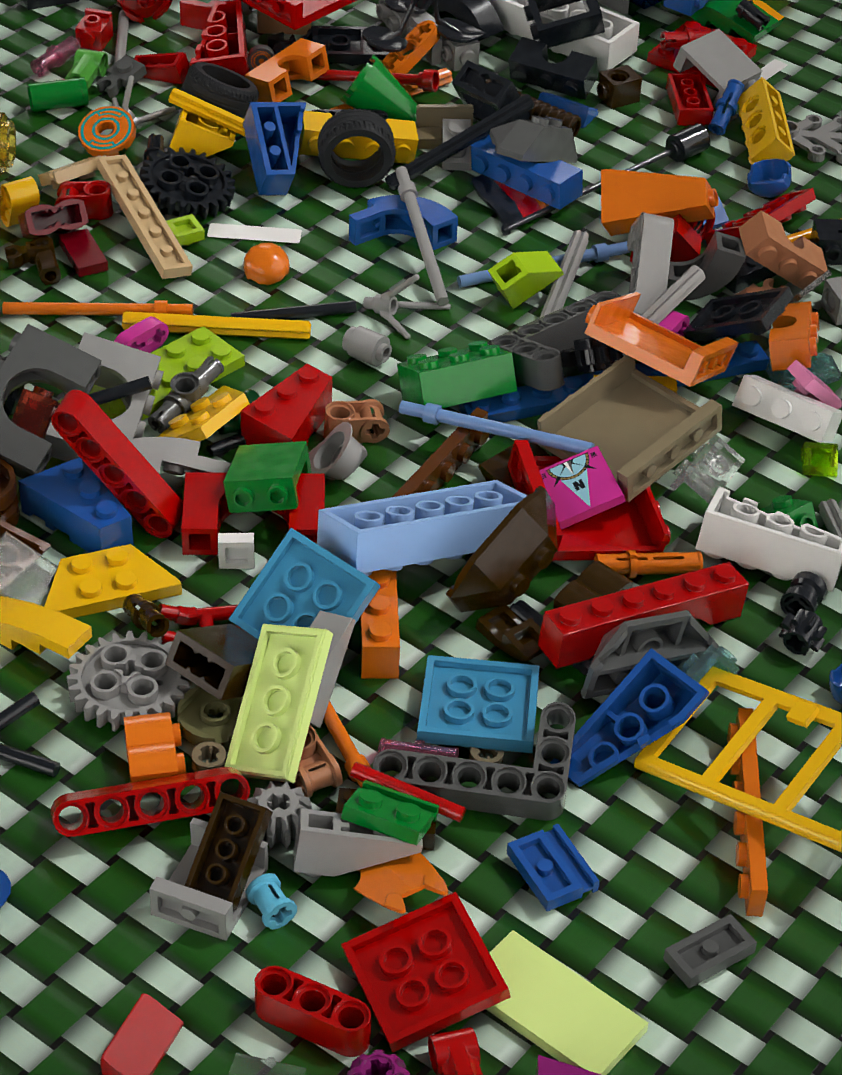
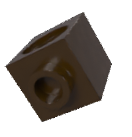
[597,65,642,109]

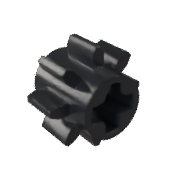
[779,609,827,656]

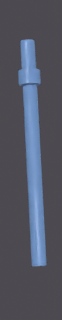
[457,241,630,288]
[399,400,594,454]

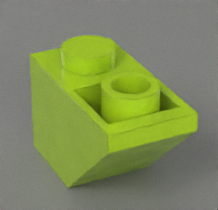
[488,251,564,309]

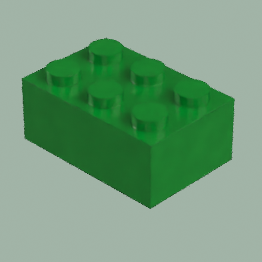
[397,340,517,408]

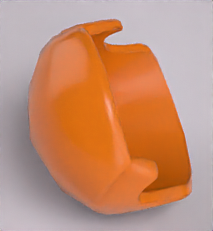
[243,243,290,285]

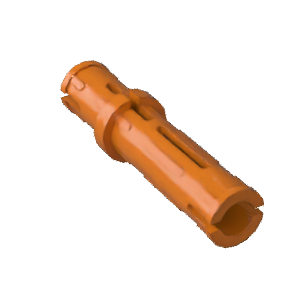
[594,550,703,578]

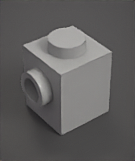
[441,36,480,71]

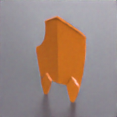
[354,853,449,914]

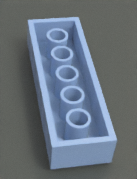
[317,480,527,576]

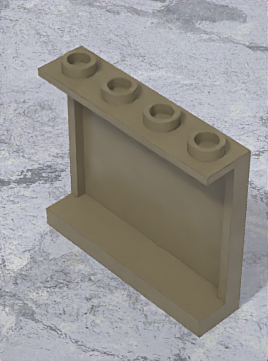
[537,355,722,502]

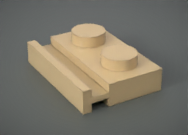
[38,155,106,189]

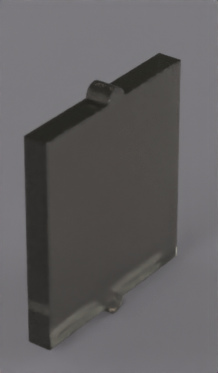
[790,270,832,303]

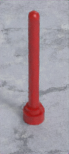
[316,69,440,92]

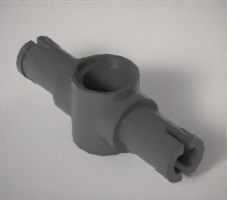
[148,356,224,433]

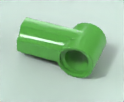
[65,48,108,89]

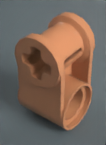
[323,399,390,443]
[294,725,343,798]

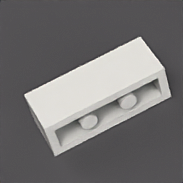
[732,375,842,443]

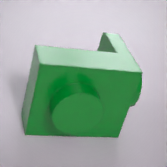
[760,495,818,528]

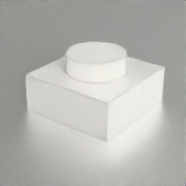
[218,533,255,569]

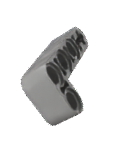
[627,212,674,315]

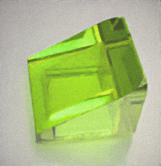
[801,442,838,477]

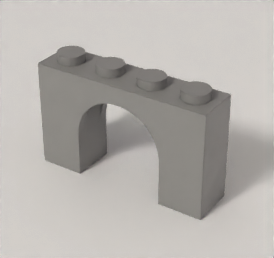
[45,332,164,461]

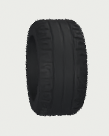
[181,62,259,119]
[317,108,396,188]

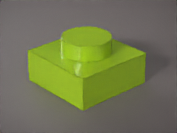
[166,214,205,246]

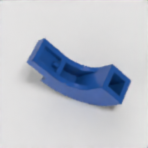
[349,195,458,250]

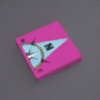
[539,446,626,530]

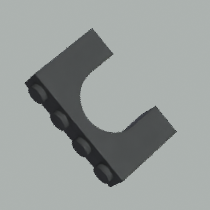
[0,324,102,479]

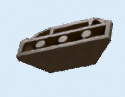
[446,486,558,612]

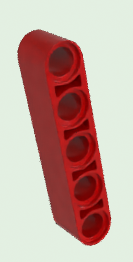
[51,390,183,539]
[51,767,250,837]

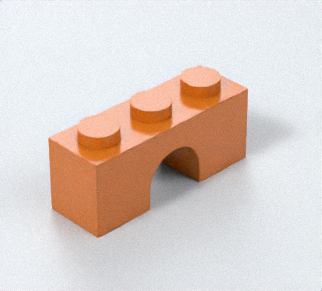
[245,38,329,102]
[768,301,820,371]
[360,569,400,679]

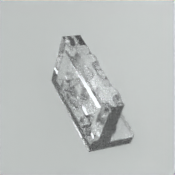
[669,435,745,504]

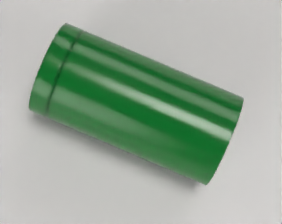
[27,77,89,112]

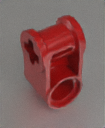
[54,180,114,220]

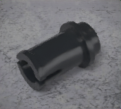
[735,0,770,32]

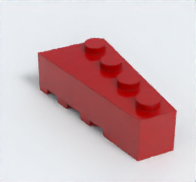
[190,0,249,77]

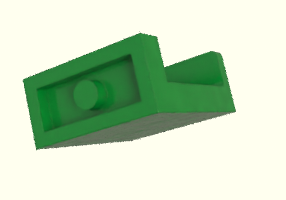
[223,441,312,513]

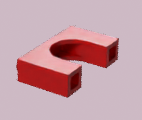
[181,472,325,555]

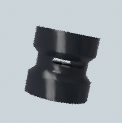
[780,571,827,616]

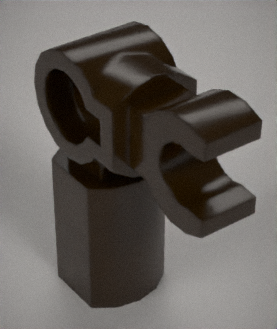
[4,236,61,285]

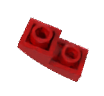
[179,0,222,30]

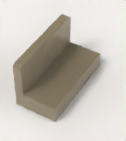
[416,104,474,149]

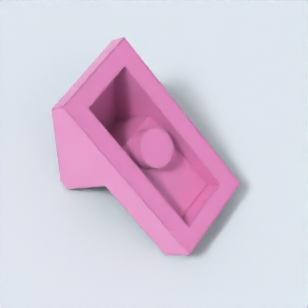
[787,360,842,409]

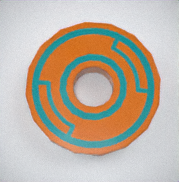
[78,106,136,156]

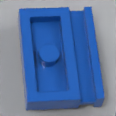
[506,824,599,911]

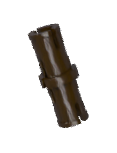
[123,594,170,638]

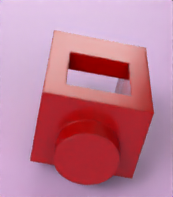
[75,7,113,51]

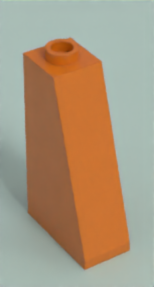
[601,169,718,236]

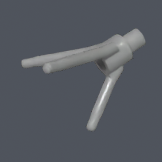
[111,75,176,133]
[363,274,451,339]

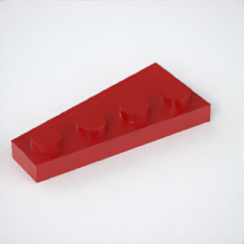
[704,188,816,245]

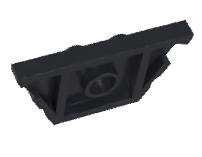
[301,26,390,66]

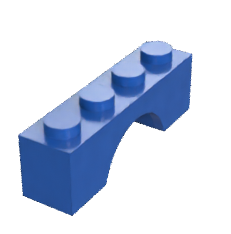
[471,135,583,210]

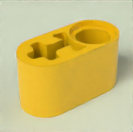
[0,176,40,227]

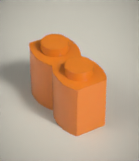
[123,712,186,783]

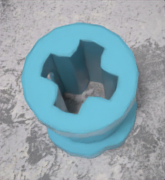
[245,873,297,930]

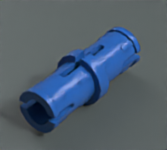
[708,79,745,135]

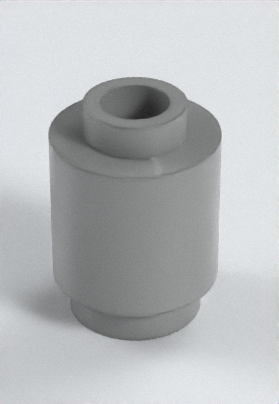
[342,326,392,367]

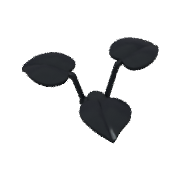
[362,0,486,52]

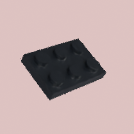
[683,286,794,343]

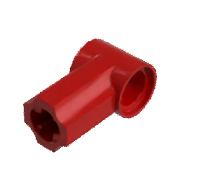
[428,1027,483,1075]

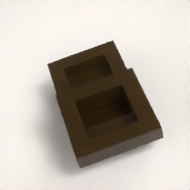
[475,605,543,662]

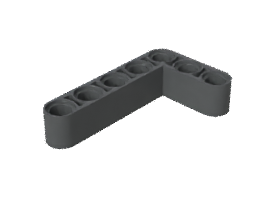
[491,291,618,391]
[373,702,576,821]

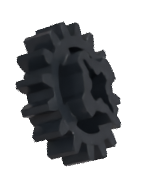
[560,337,626,373]

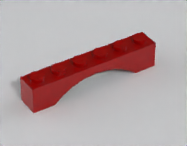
[538,562,749,668]

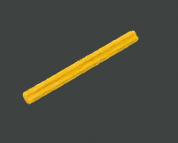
[122,311,311,340]

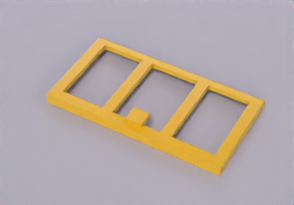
[634,666,842,853]

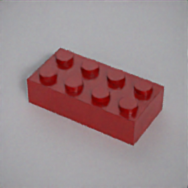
[666,73,714,126]

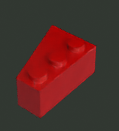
[241,363,332,446]

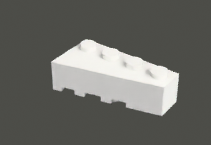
[695,486,842,592]

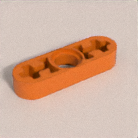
[381,20,440,74]

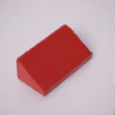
[100,993,184,1075]

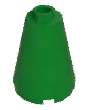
[340,54,418,123]

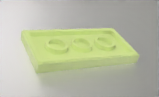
[224,624,333,783]
[486,930,649,1075]

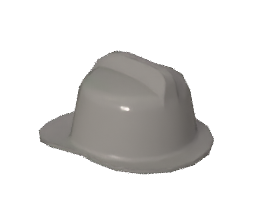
[309,422,368,480]

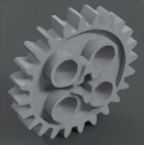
[67,631,192,732]

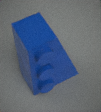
[243,102,306,195]
[18,457,134,553]

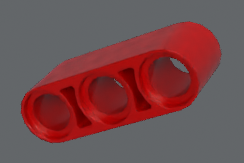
[254,966,371,1057]

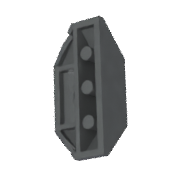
[489,115,578,163]
[581,610,720,699]

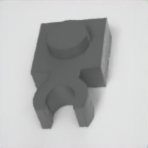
[96,55,147,98]

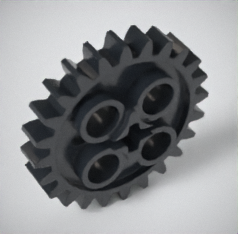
[139,147,235,219]

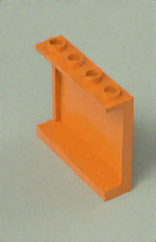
[584,292,739,387]

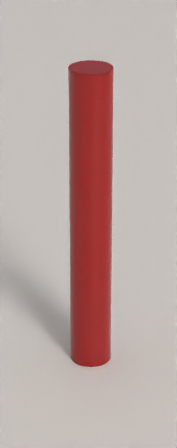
[350,762,466,822]

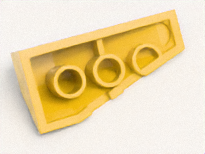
[169,108,236,157]

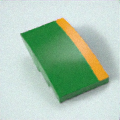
[690,0,784,43]

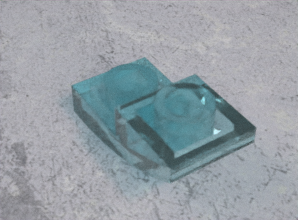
[766,353,842,390]

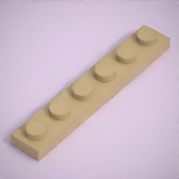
[97,154,193,279]

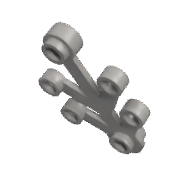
[787,114,842,164]

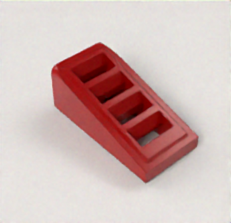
[134,52,190,84]

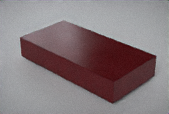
[58,229,108,277]

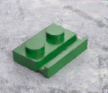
[341,780,439,846]

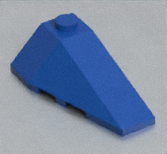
[550,648,710,788]

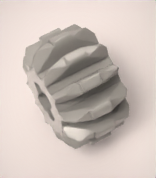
[247,781,312,850]

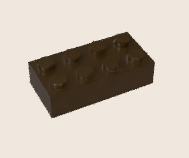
[184,792,273,910]

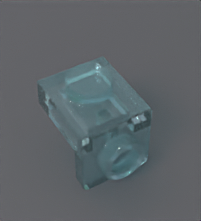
[680,644,740,683]

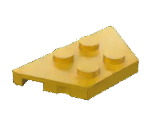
[157,386,250,441]
[44,544,182,618]

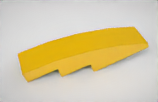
[0,596,92,659]

